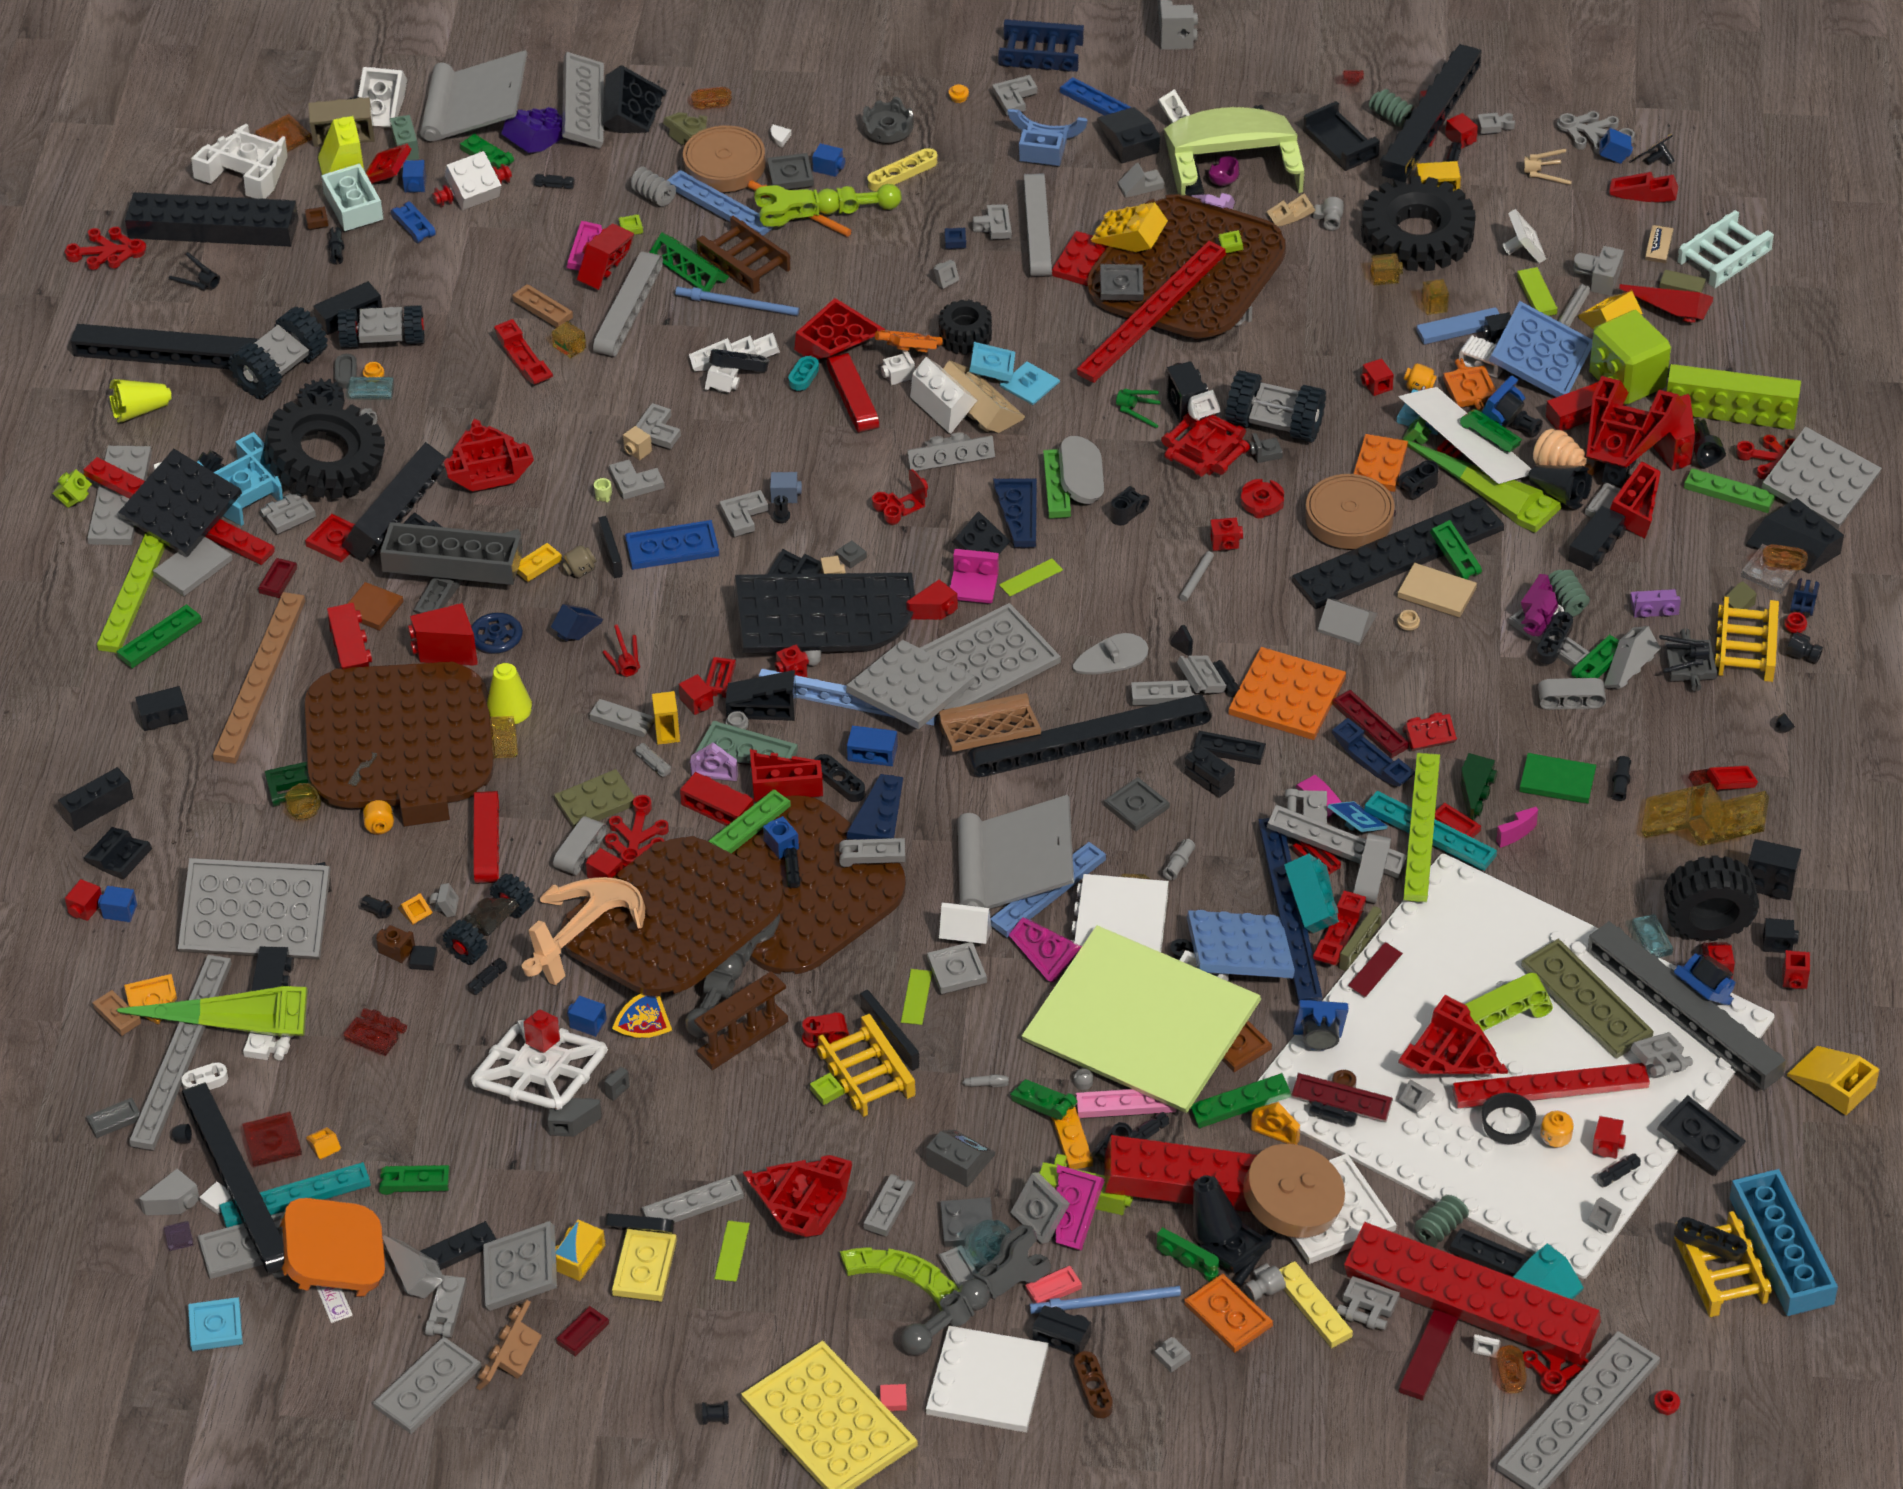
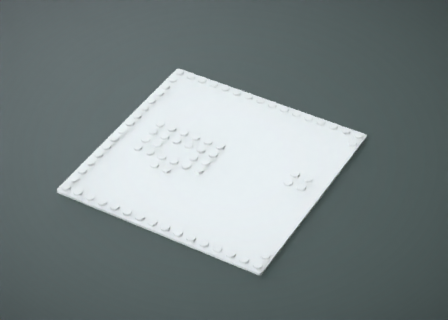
[1258,854,1775,1279]

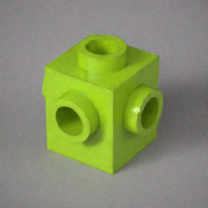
[52,469,92,508]

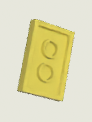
[612,1229,677,1301]

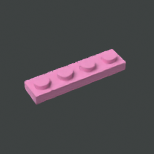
[1076,1089,1176,1118]

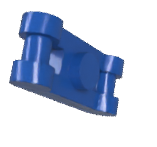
[391,201,436,243]

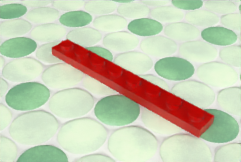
[1452,1063,1650,1108]

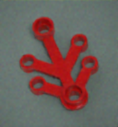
[65,227,146,270]
[1736,435,1795,479]
[605,795,669,868]
[1522,1343,1592,1394]

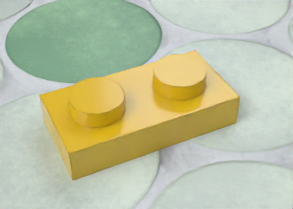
[517,543,562,582]

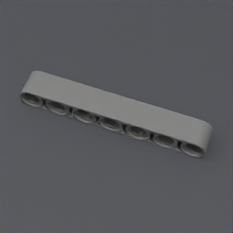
[1024,173,1052,276]
[593,251,663,357]

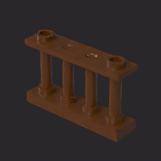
[696,215,791,294]
[694,971,789,1070]

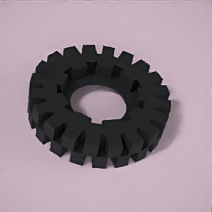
[263,396,385,498]

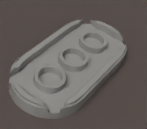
[1059,436,1104,504]

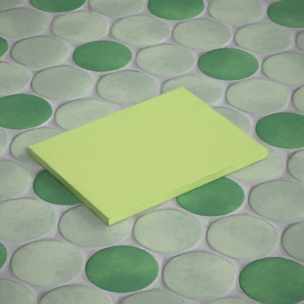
[1022,925,1261,1113]

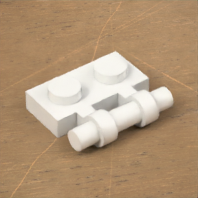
[243,1032,293,1060]

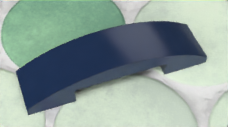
[1332,718,1415,787]

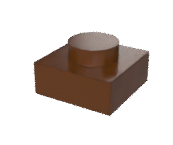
[305,207,329,229]

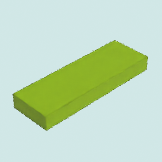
[1517,267,1558,316]

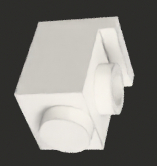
[881,350,915,385]
[705,364,740,393]

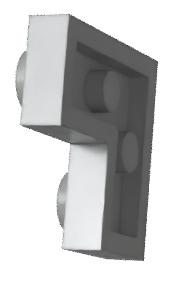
[992,75,1037,115]
[636,403,681,449]
[609,459,665,500]
[720,490,769,537]

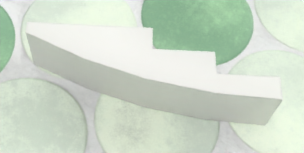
[689,333,780,371]

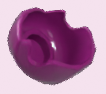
[1208,157,1240,186]

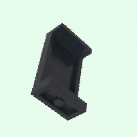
[1303,101,1380,171]

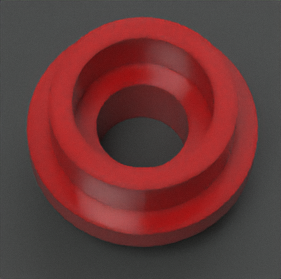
[1784,612,1807,633]
[1654,1390,1680,1415]

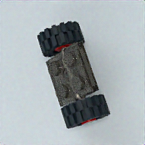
[443,873,534,965]

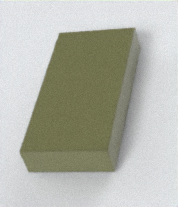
[1659,270,1706,293]

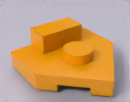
[124,974,177,1025]
[1251,1102,1300,1145]

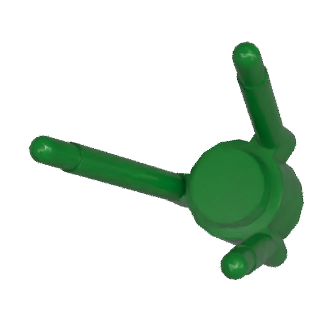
[1116,388,1161,428]

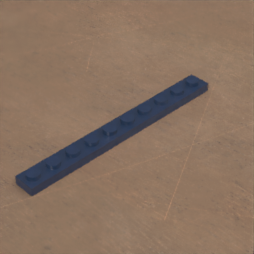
[1258,818,1322,1005]

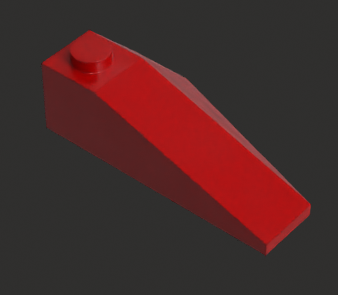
[1619,284,1713,323]

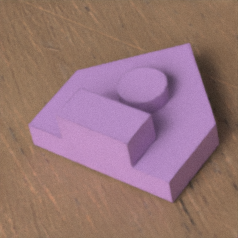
[1191,193,1235,209]
[690,742,738,781]

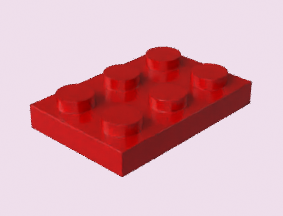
[1052,231,1108,286]

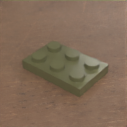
[554,769,635,829]

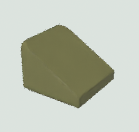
[1723,581,1757,609]

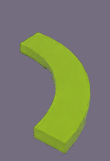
[840,1247,959,1311]

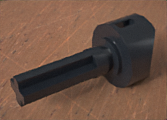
[1694,418,1726,468]

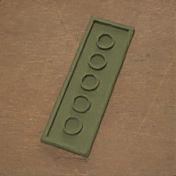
[1521,938,1654,1059]

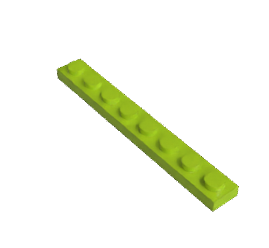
[97,532,166,653]
[1404,753,1440,902]

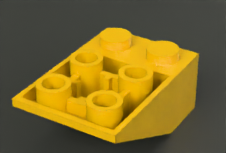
[1091,202,1168,252]
[1787,1046,1879,1115]

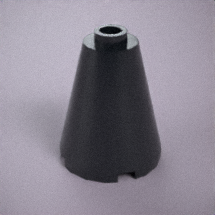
[1528,465,1592,509]
[1193,1175,1242,1246]

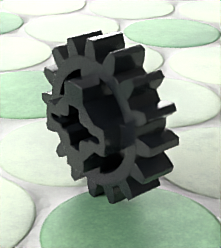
[297,378,345,406]

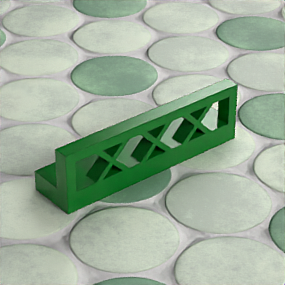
[649,232,729,292]

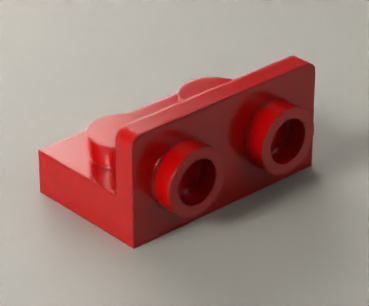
[1402,712,1457,751]

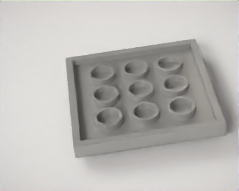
[1761,426,1882,530]
[846,640,975,729]

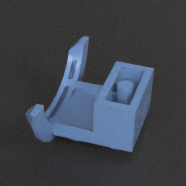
[1008,109,1087,166]

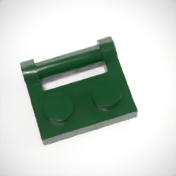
[265,761,319,807]

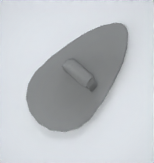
[1073,633,1149,674]

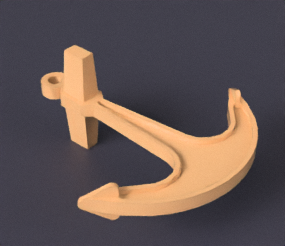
[522,877,645,985]

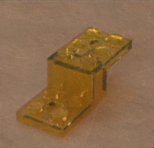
[1641,783,1769,846]

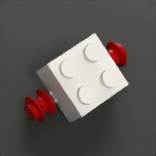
[432,151,512,210]

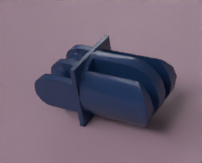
[1790,578,1820,616]

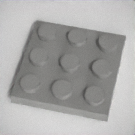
[483,1221,557,1311]

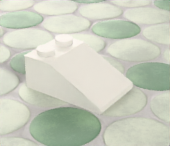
[358,67,407,129]

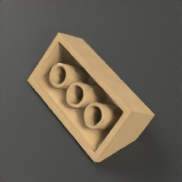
[943,360,1025,433]

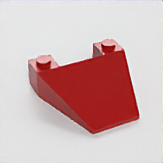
[1586,376,1686,468]

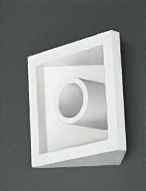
[939,903,992,944]

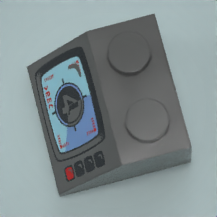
[926,1130,995,1187]

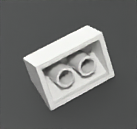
[910,357,978,434]

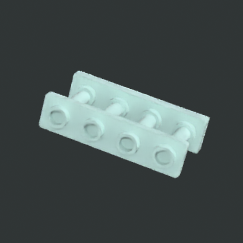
[1678,210,1774,288]

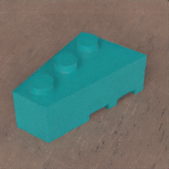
[1284,854,1339,933]

